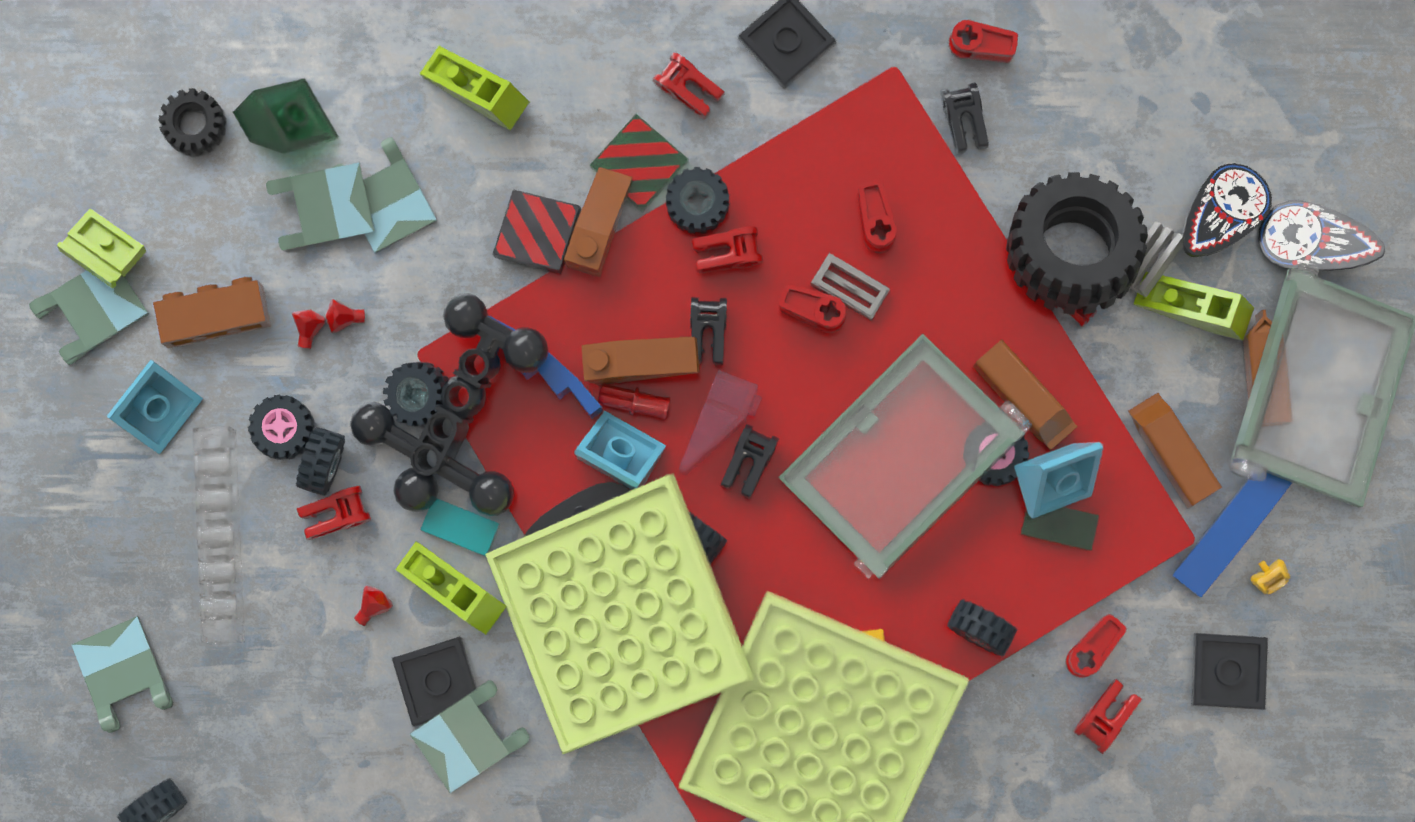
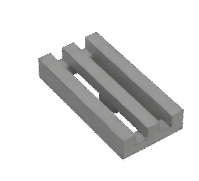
[1130,221,1183,297]
[811,253,890,321]

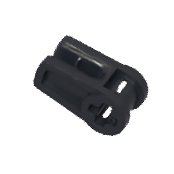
[941,83,989,155]
[690,297,727,365]
[720,424,780,499]

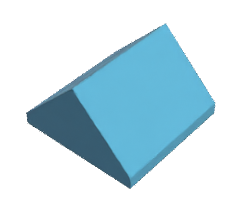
[107,360,203,455]
[574,411,666,490]
[1014,442,1104,519]

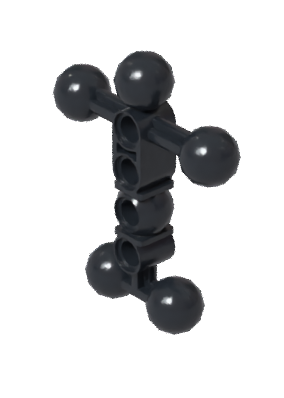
[350,293,549,516]

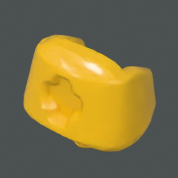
[1251,559,1290,594]

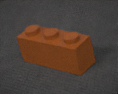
[153,277,271,349]

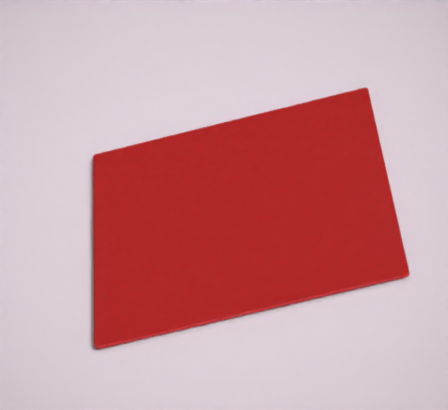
[417,67,1195,822]

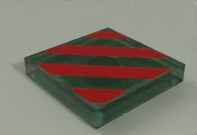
[590,114,689,213]

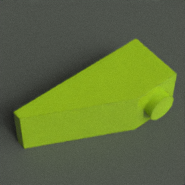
[419,45,530,130]
[1133,271,1254,341]
[395,541,507,635]

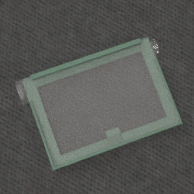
[1230,263,1415,508]
[778,334,1033,579]

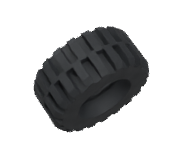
[1006,172,1148,315]

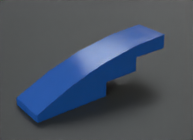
[488,315,603,419]
[1172,469,1292,598]

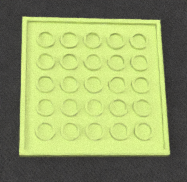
[485,474,754,755]
[679,591,969,822]

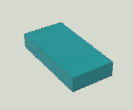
[420,498,501,557]

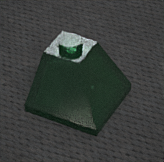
[233,78,339,154]

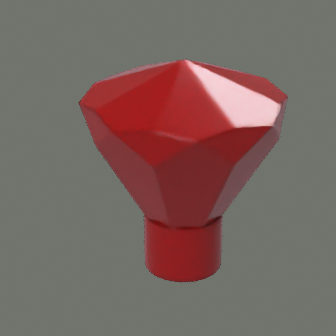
[325,299,365,333]
[292,309,326,349]
[354,585,393,626]

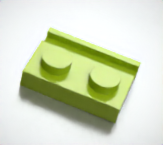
[57,208,146,289]

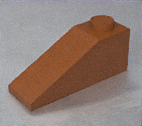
[564,167,633,277]
[582,337,700,385]

